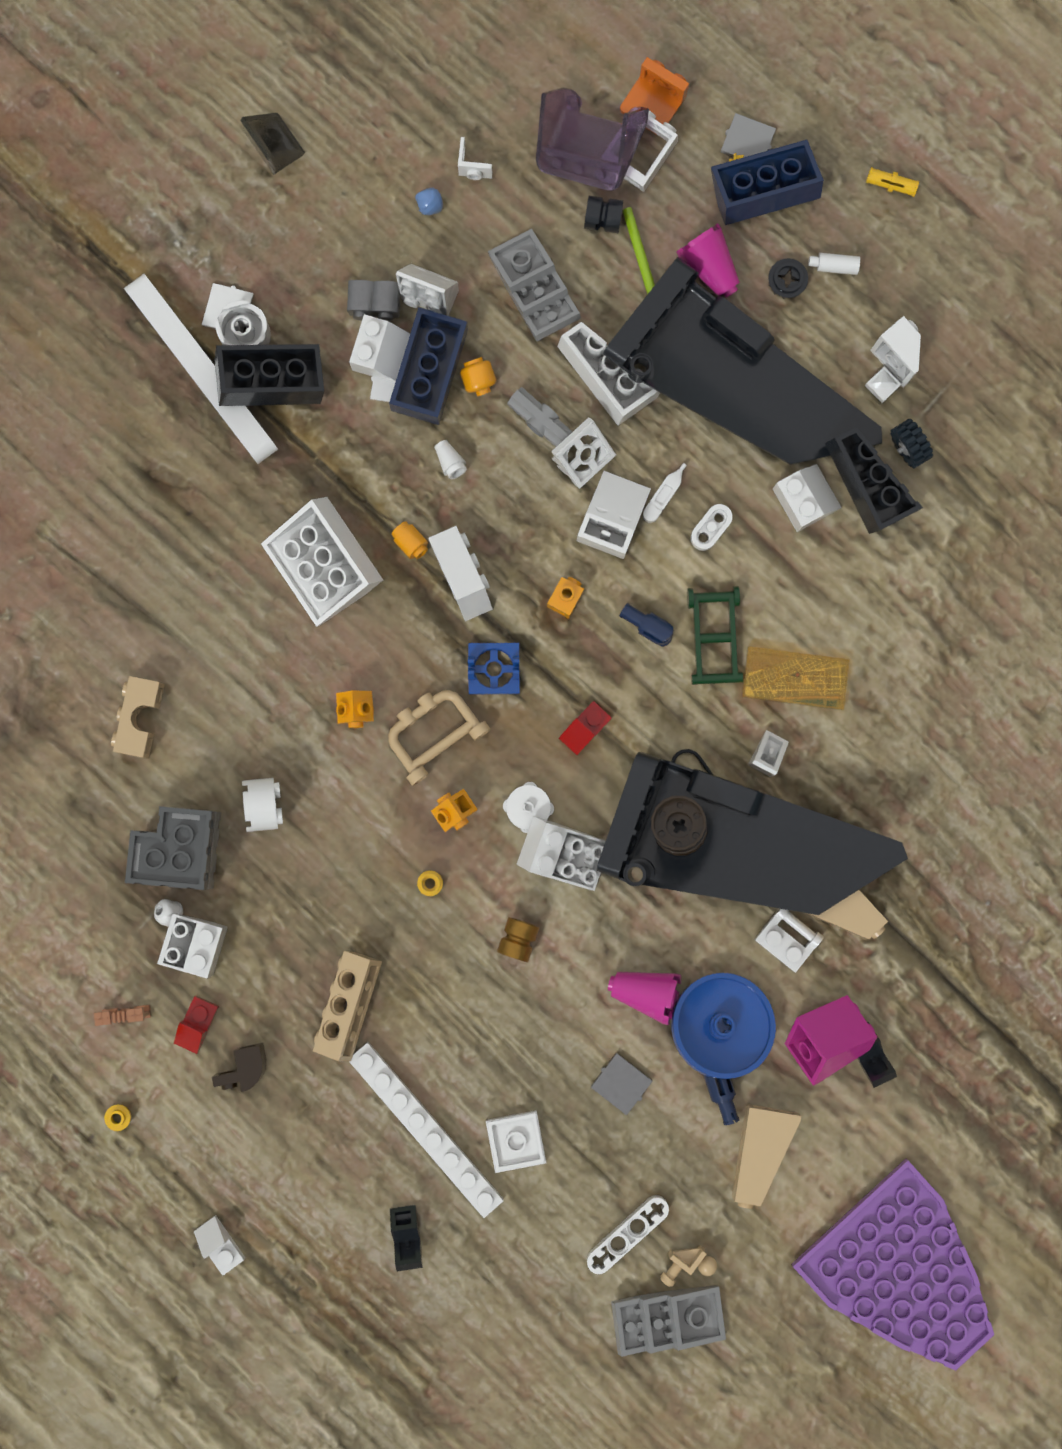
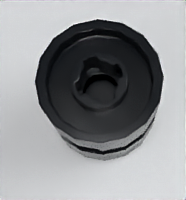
[584,195,624,234]

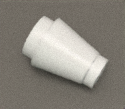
[434,440,467,479]

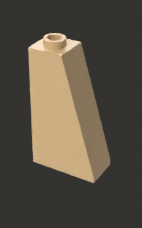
[732,1104,801,1209]

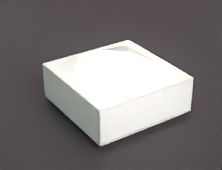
[865,366,902,403]

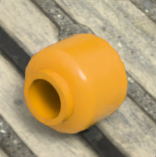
[460,357,496,397]

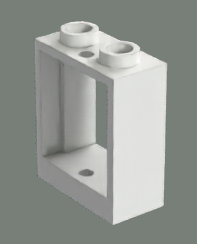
[602,107,678,192]

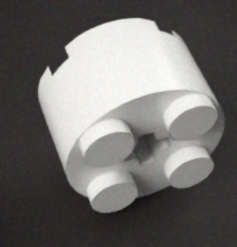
[216,301,271,345]
[242,778,283,832]

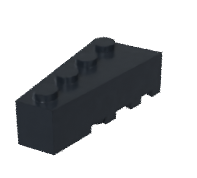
[825,427,923,534]

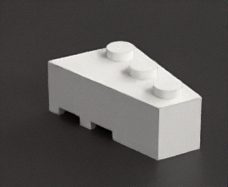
[428,526,493,622]

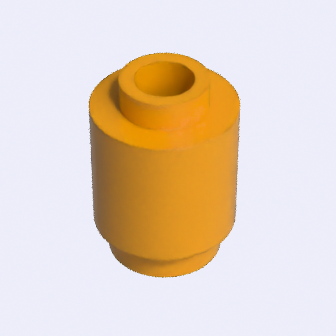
[391,521,429,559]

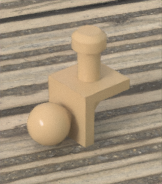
[660,1245,717,1287]

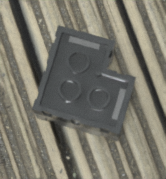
[125,806,221,890]

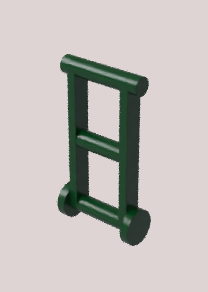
[687,586,743,685]

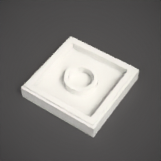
[486,1110,546,1173]

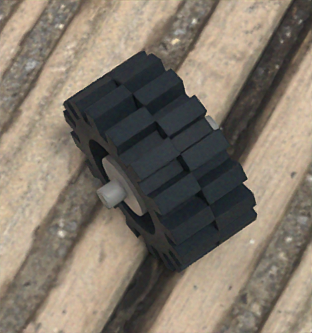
[890,419,933,469]

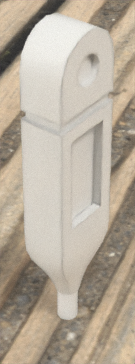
[643,463,687,523]

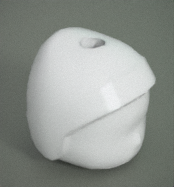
[154,899,183,927]

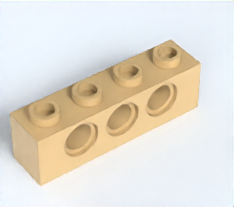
[313,951,382,1061]

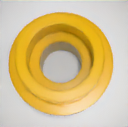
[417,871,443,896]
[104,1104,131,1131]

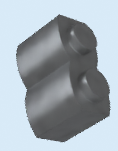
[347,280,400,321]

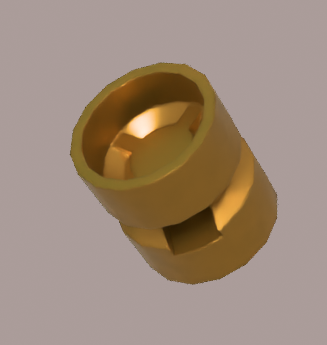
[497,917,540,962]

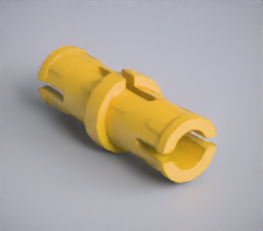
[866,167,919,197]

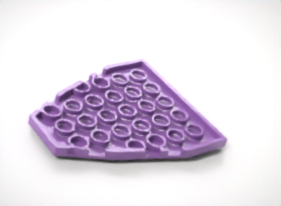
[791,1159,994,1370]

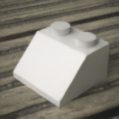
[349,314,410,382]
[870,316,921,388]
[773,464,842,532]

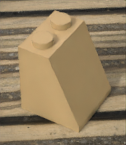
[805,890,888,939]

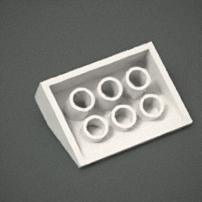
[261,497,383,627]

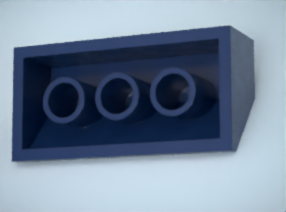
[711,140,824,226]

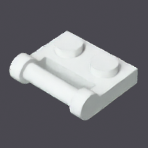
[754,908,824,973]

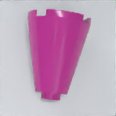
[676,223,740,298]
[608,972,682,1025]

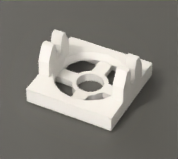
[551,417,616,489]

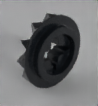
[768,258,808,299]

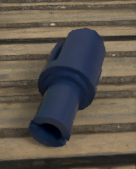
[619,603,674,647]
[703,1075,740,1125]

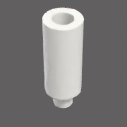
[808,253,860,275]

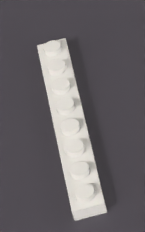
[349,1042,504,1218]

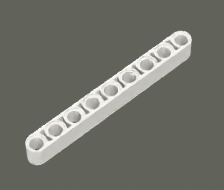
[124,274,278,464]

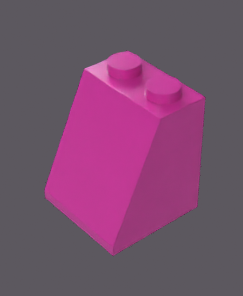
[785,995,877,1086]

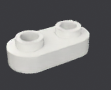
[691,504,732,551]

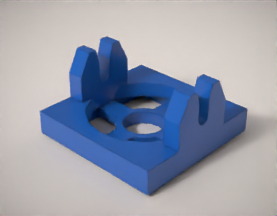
[468,643,520,695]

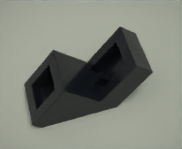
[857,1022,897,1088]
[390,1205,423,1272]

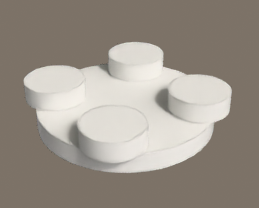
[503,782,554,833]

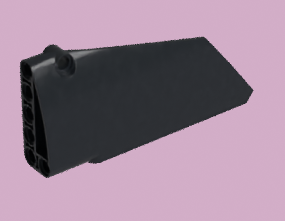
[603,257,882,465]
[597,752,908,915]

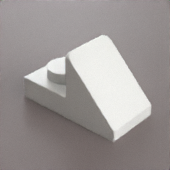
[194,1215,246,1276]

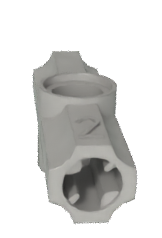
[507,387,572,447]

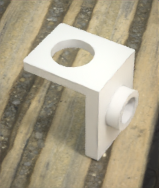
[458,137,493,180]

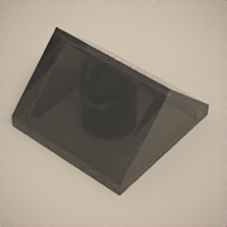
[240,113,305,175]

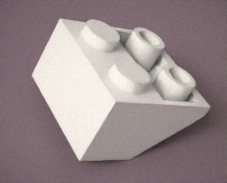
[157,913,228,979]

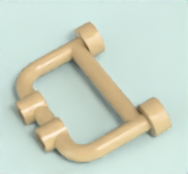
[388,690,491,786]

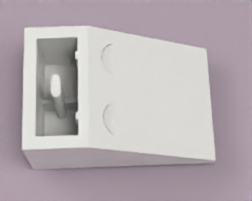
[396,264,459,316]
[577,471,651,559]
[517,816,605,891]

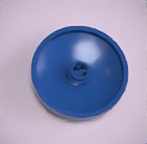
[671,973,776,1079]

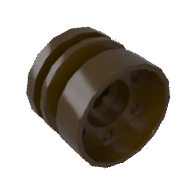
[651,796,707,856]

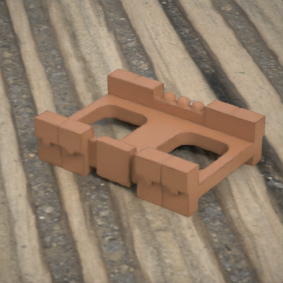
[94,1005,151,1026]

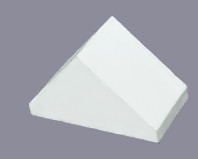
[748,730,789,777]

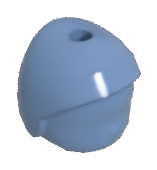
[415,187,443,215]

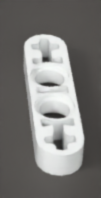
[587,1195,669,1274]

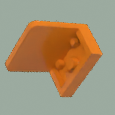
[620,57,689,135]

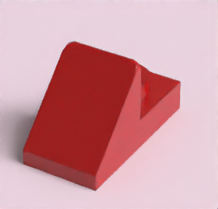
[558,701,612,755]
[174,996,219,1054]

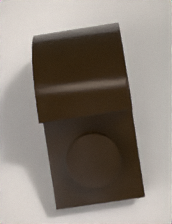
[212,1043,266,1092]

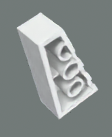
[557,322,660,426]

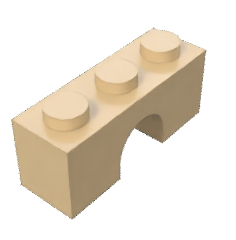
[111,676,165,759]

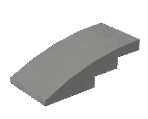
[488,229,581,341]
[611,1285,726,1357]

